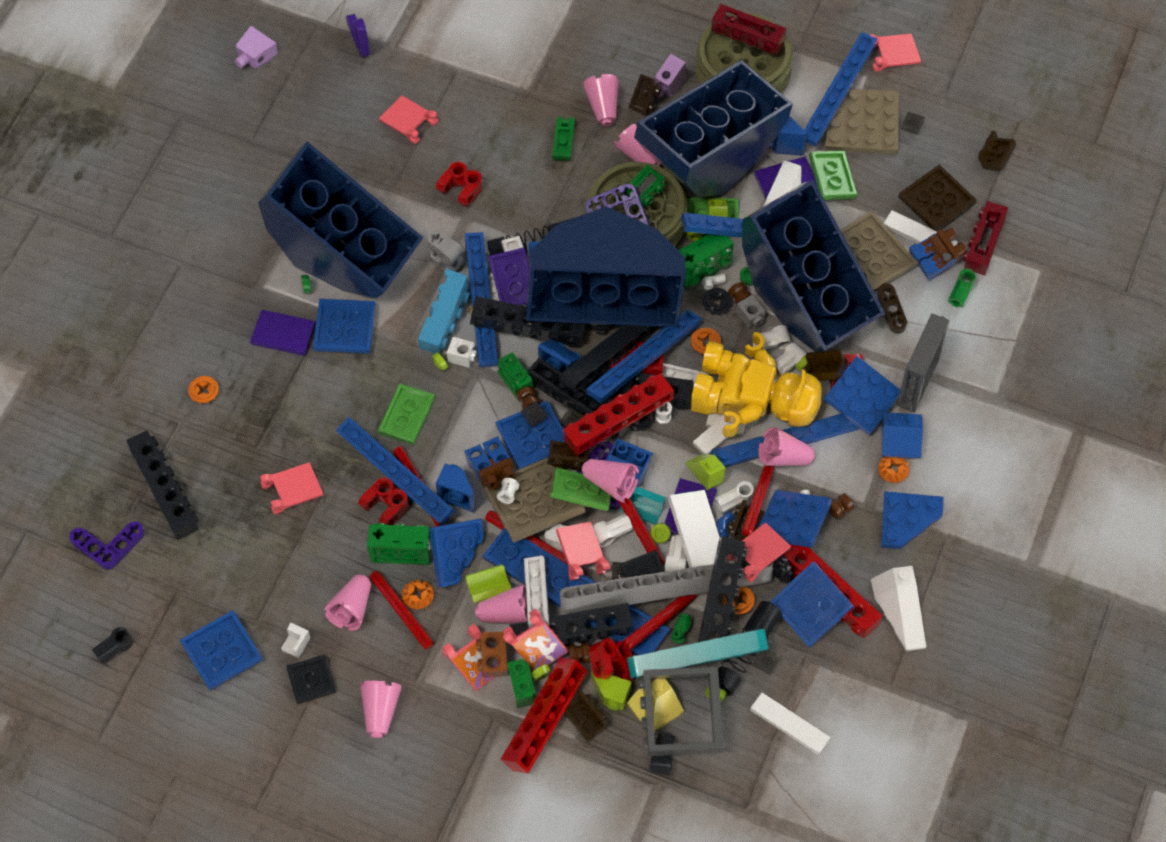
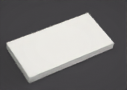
[668,490,727,568]

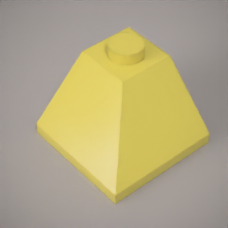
[627,678,684,733]

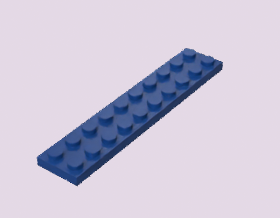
[483,528,670,656]

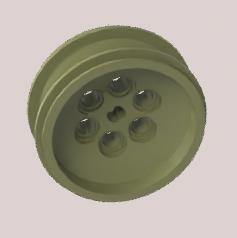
[695,13,793,94]
[587,162,687,247]

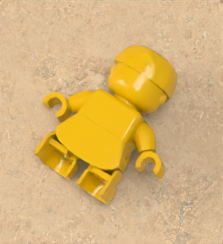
[691,332,822,437]

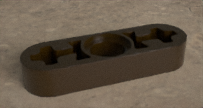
[877,283,907,334]

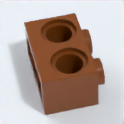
[476,631,507,677]

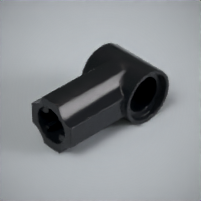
[92,627,133,664]
[649,732,675,776]

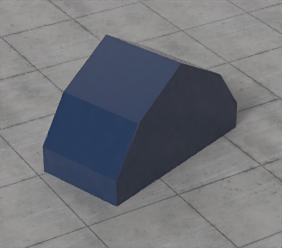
[634,60,793,197]
[258,141,424,298]
[742,180,886,352]
[526,206,686,327]

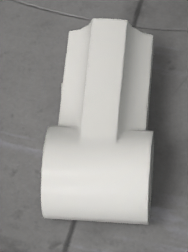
[752,325,792,350]
[775,342,807,376]
[715,481,754,514]
[593,514,633,548]
[665,535,687,572]

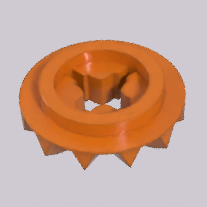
[691,328,721,355]
[188,376,219,404]
[878,456,909,483]
[402,579,434,609]
[722,586,755,616]

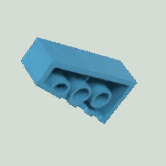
[418,269,471,355]

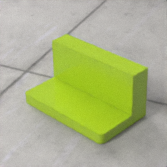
[465,564,512,603]

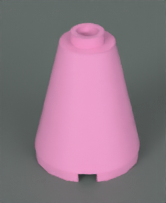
[583,74,619,127]
[614,123,661,167]
[759,427,815,466]
[582,459,639,502]
[324,575,371,631]
[475,585,528,624]
[360,681,402,738]

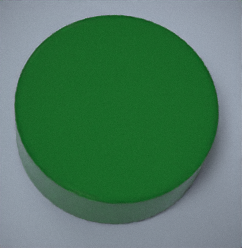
[740,267,753,286]
[301,274,311,294]

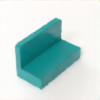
[620,486,665,525]

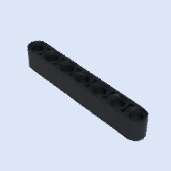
[560,324,658,393]

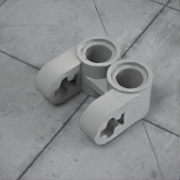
[427,231,465,272]

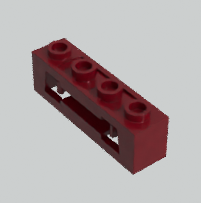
[711,4,787,55]
[962,201,1008,276]

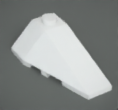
[764,160,801,206]
[871,566,926,651]

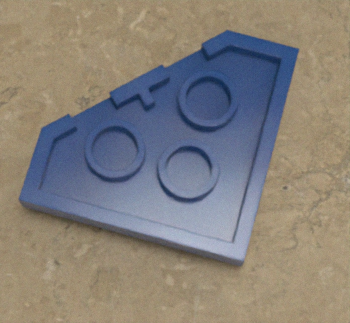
[881,491,943,549]
[429,518,484,587]

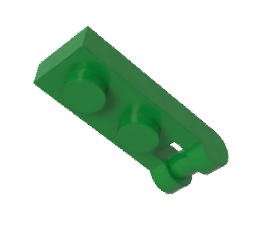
[552,116,575,161]

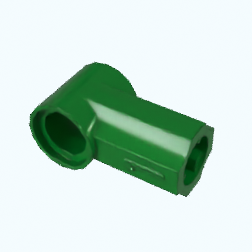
[948,269,976,308]

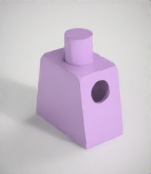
[234,26,278,68]
[655,54,688,99]

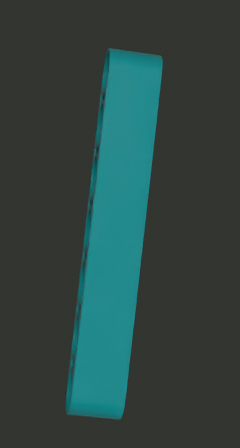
[627,629,769,679]

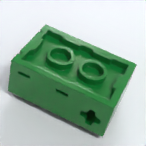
[678,234,734,288]
[367,523,432,565]

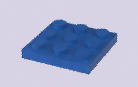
[313,299,376,354]
[823,356,901,435]
[495,400,565,470]
[758,490,832,548]
[770,561,855,647]
[180,610,263,691]

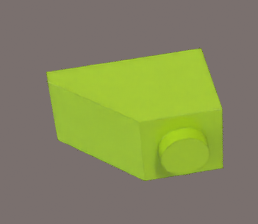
[708,199,728,217]
[685,454,725,490]
[591,672,631,711]

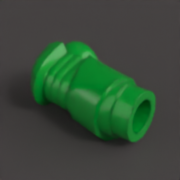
[670,613,692,644]

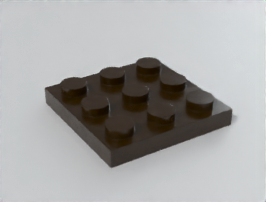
[898,164,977,231]

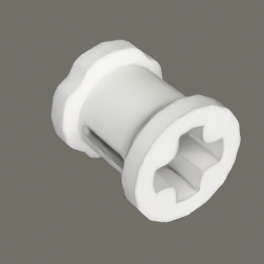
[655,402,672,424]
[497,478,519,504]

